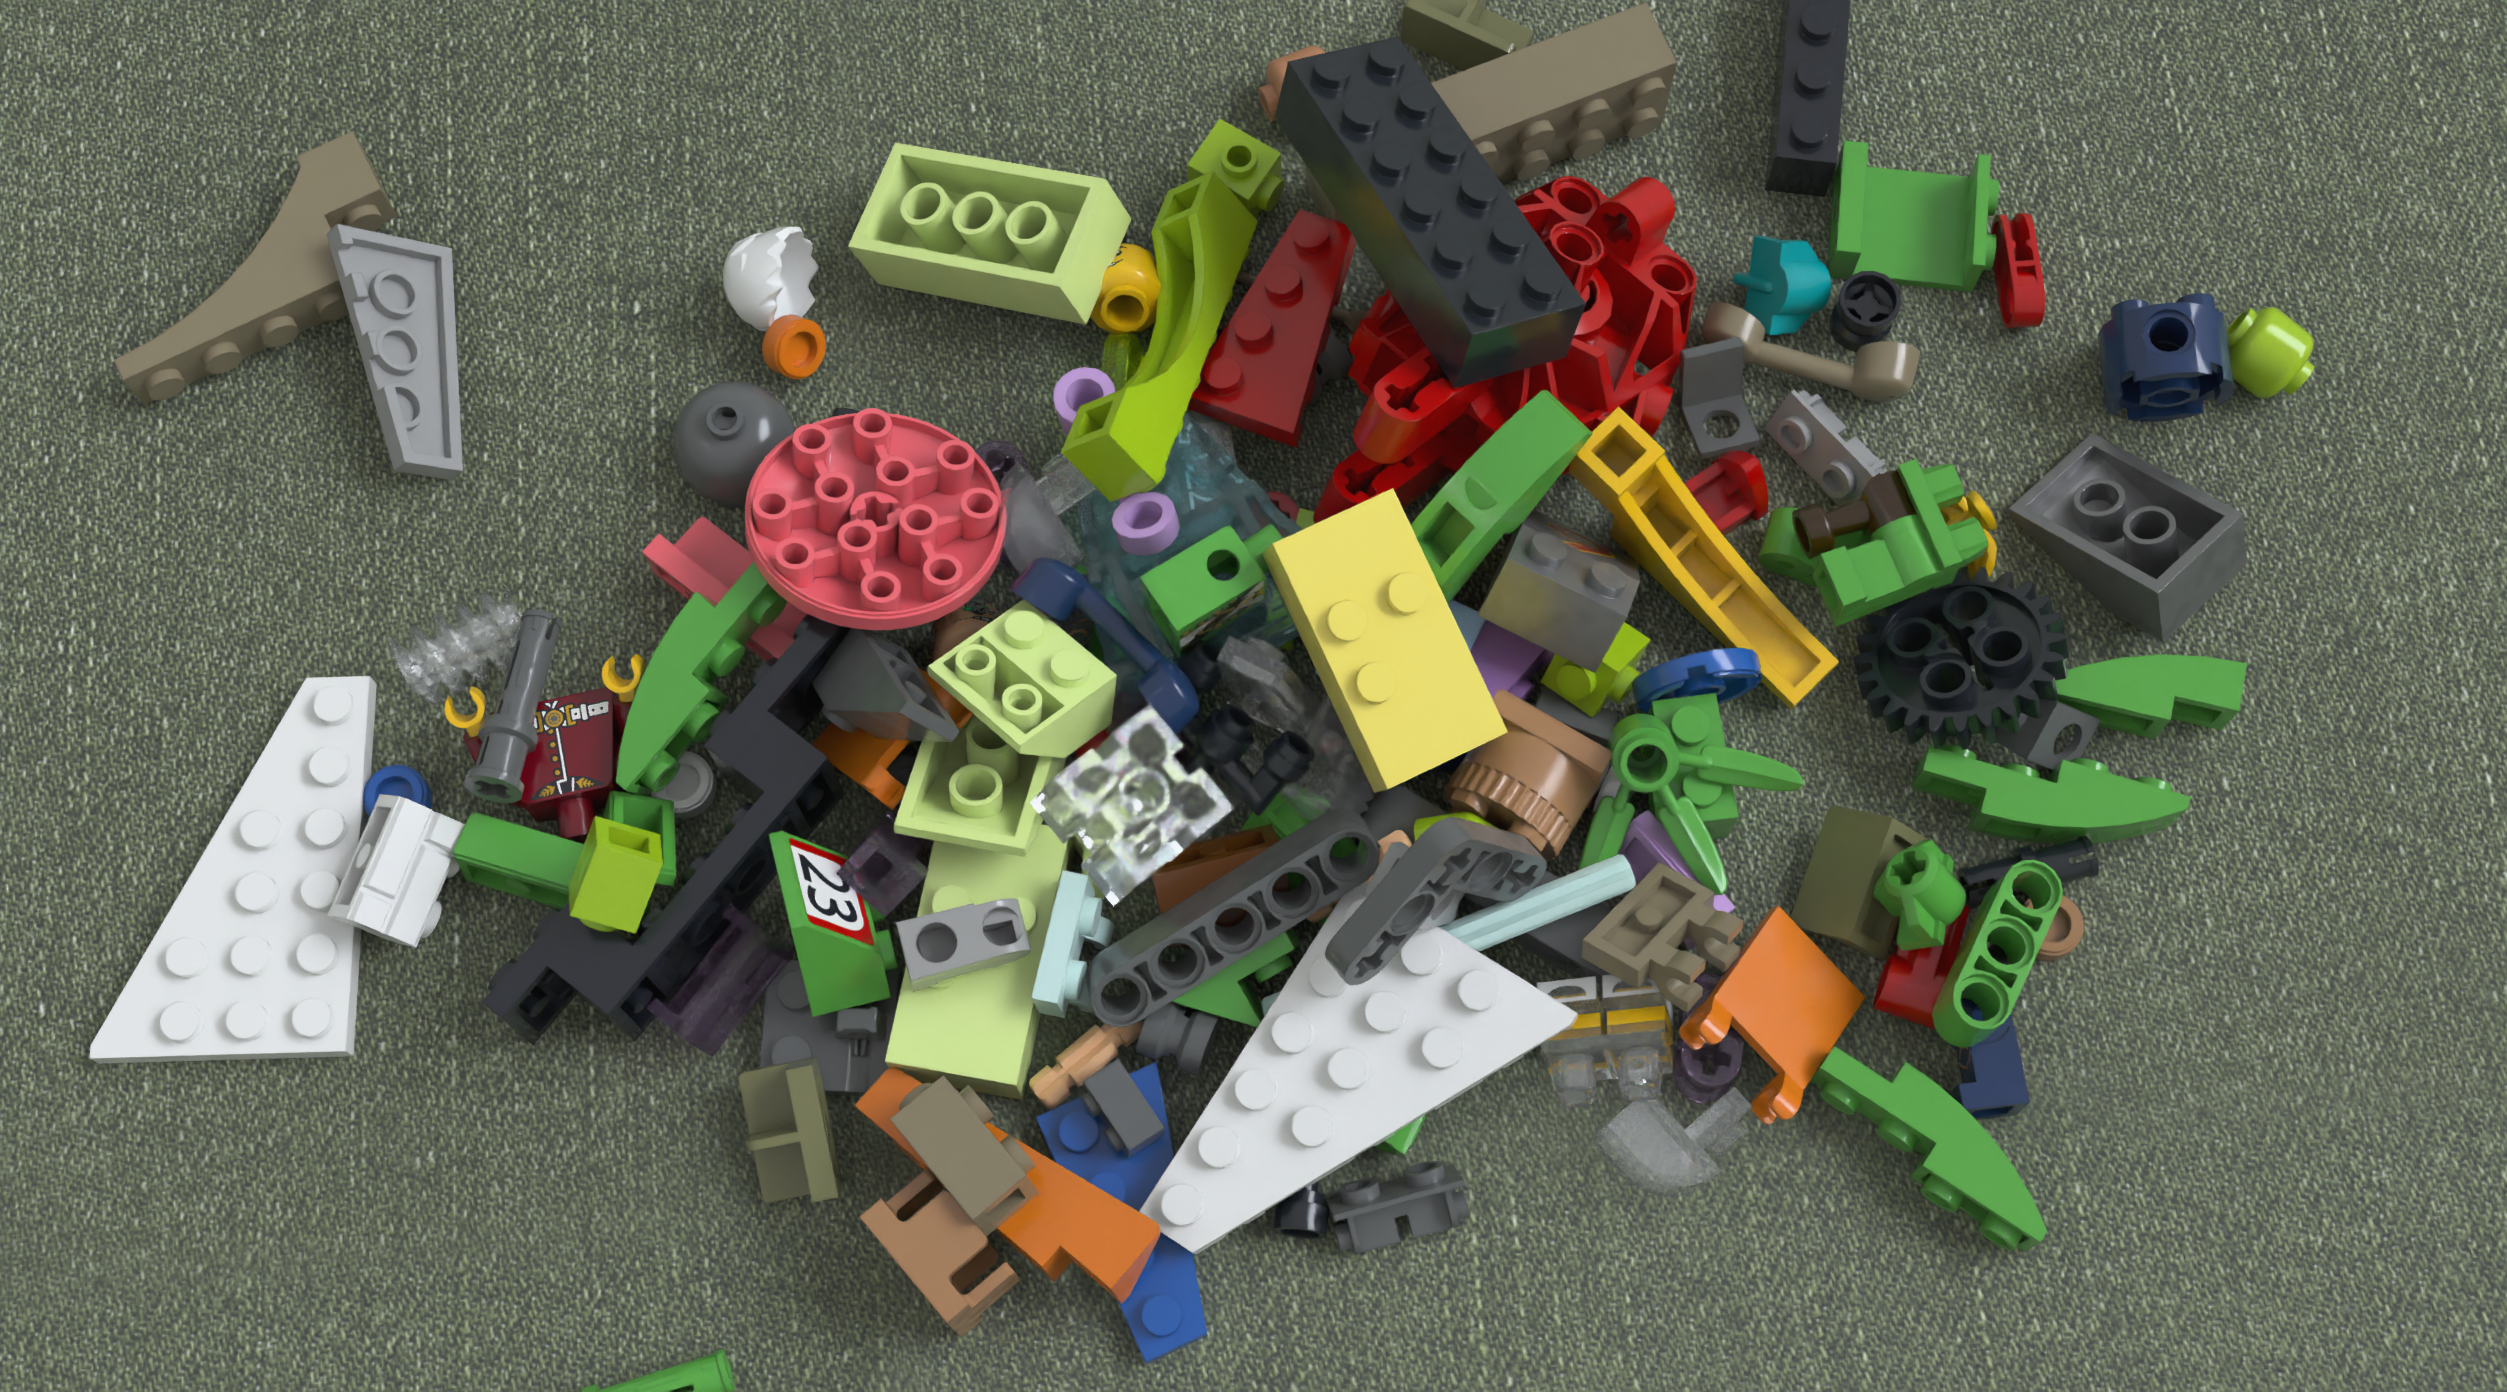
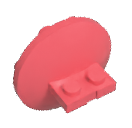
[745,408,1006,630]

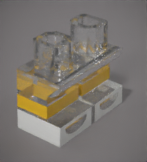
[1537,974,1673,1108]

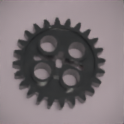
[1853,567,2069,750]

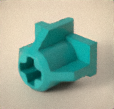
[1733,236,1831,335]

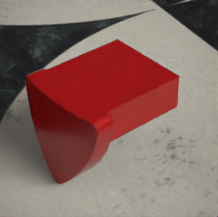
[1684,450,1768,536]

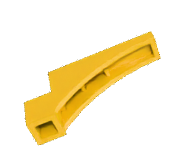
[1569,406,1839,710]

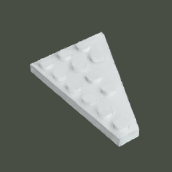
[89,676,377,1064]
[1139,881,1578,1254]

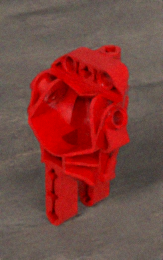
[1313,176,1697,524]

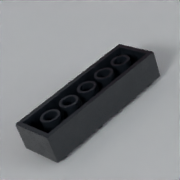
[1275,37,1586,389]

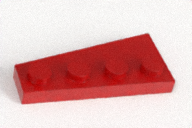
[1187,209,1356,448]

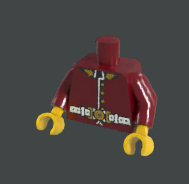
[444,654,646,844]

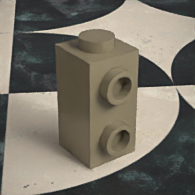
[890,1075,1039,1237]

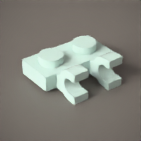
[1031,870,1114,1018]

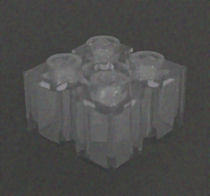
[1030,704,1234,906]

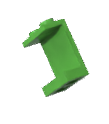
[1827,141,1999,292]

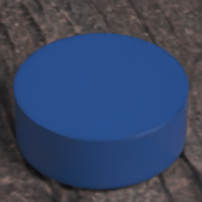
[363,765,433,817]

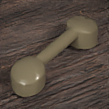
[1702,302,1921,402]

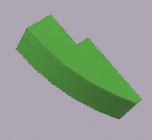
[2055,654,2247,739]

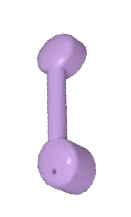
[1053,367,1180,556]

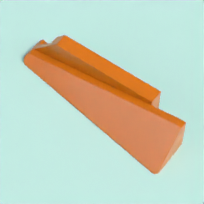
[854,1067,1160,1304]

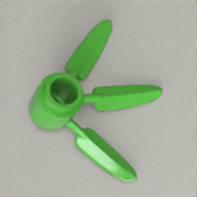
[1578,714,1804,895]

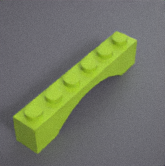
[1061,171,1258,502]

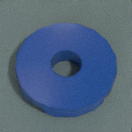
[1632,648,1762,714]

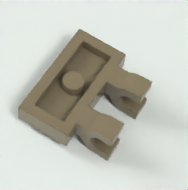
[1582,862,1743,1012]

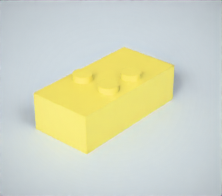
[1262,488,1508,793]

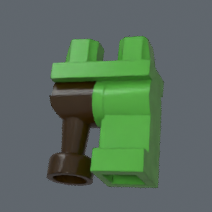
[1792,459,1988,627]

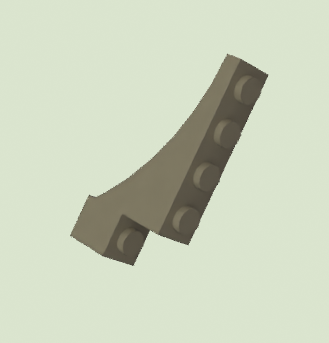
[114,131,397,405]

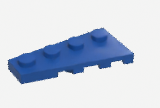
[1036,1062,1208,1365]

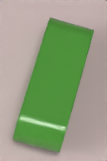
[1932,860,2063,1047]

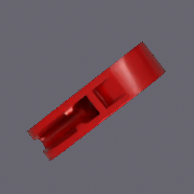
[1991,213,2045,329]

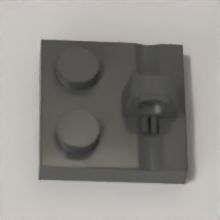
[759,959,902,1097]

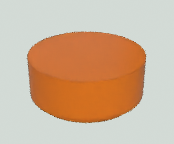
[762,314,826,379]

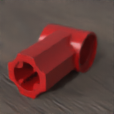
[1873,905,1970,1030]

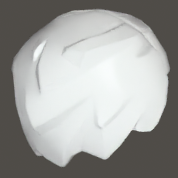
[723,227,819,331]

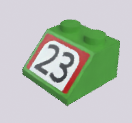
[769,831,897,1017]

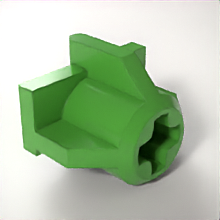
[1874,840,1966,951]

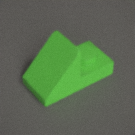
[1173,927,1301,1027]

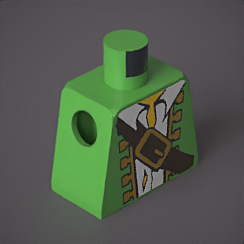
[1140,524,1283,658]

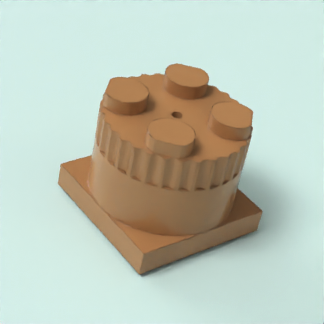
[1444,689,1611,861]

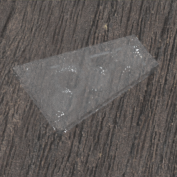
[1217,636,1350,762]

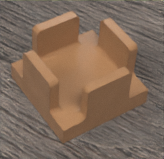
[859,1168,1020,1337]

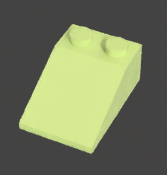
[894,714,1067,857]

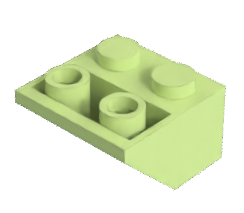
[928,599,1117,758]

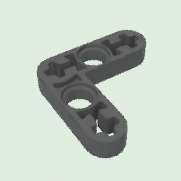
[1325,817,1547,986]

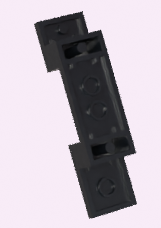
[482,614,851,1046]

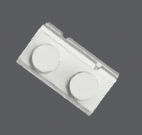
[328,794,465,947]

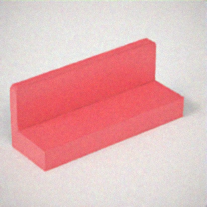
[642,517,807,662]

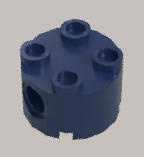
[2097,293,2235,422]

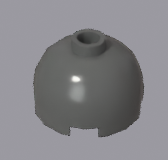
[674,381,796,509]

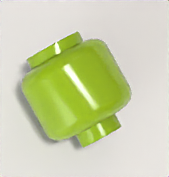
[2227,307,2315,399]

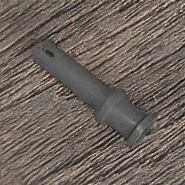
[464,609,563,803]

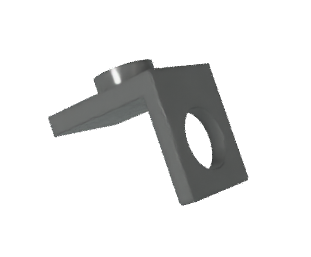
[1678,337,1760,459]
[1983,687,2100,770]

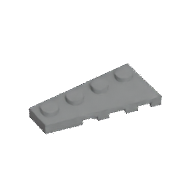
[326,224,463,480]

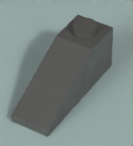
[812,628,960,742]

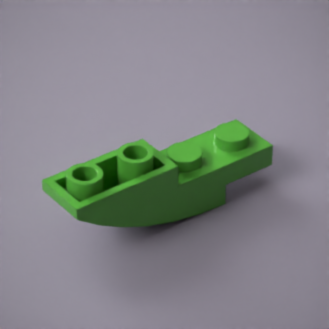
[1411,390,1593,604]
[616,561,787,796]
[1911,745,2191,844]
[1810,1046,2047,1252]

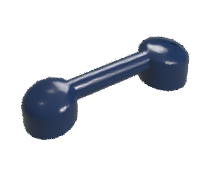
[1009,557,1200,735]

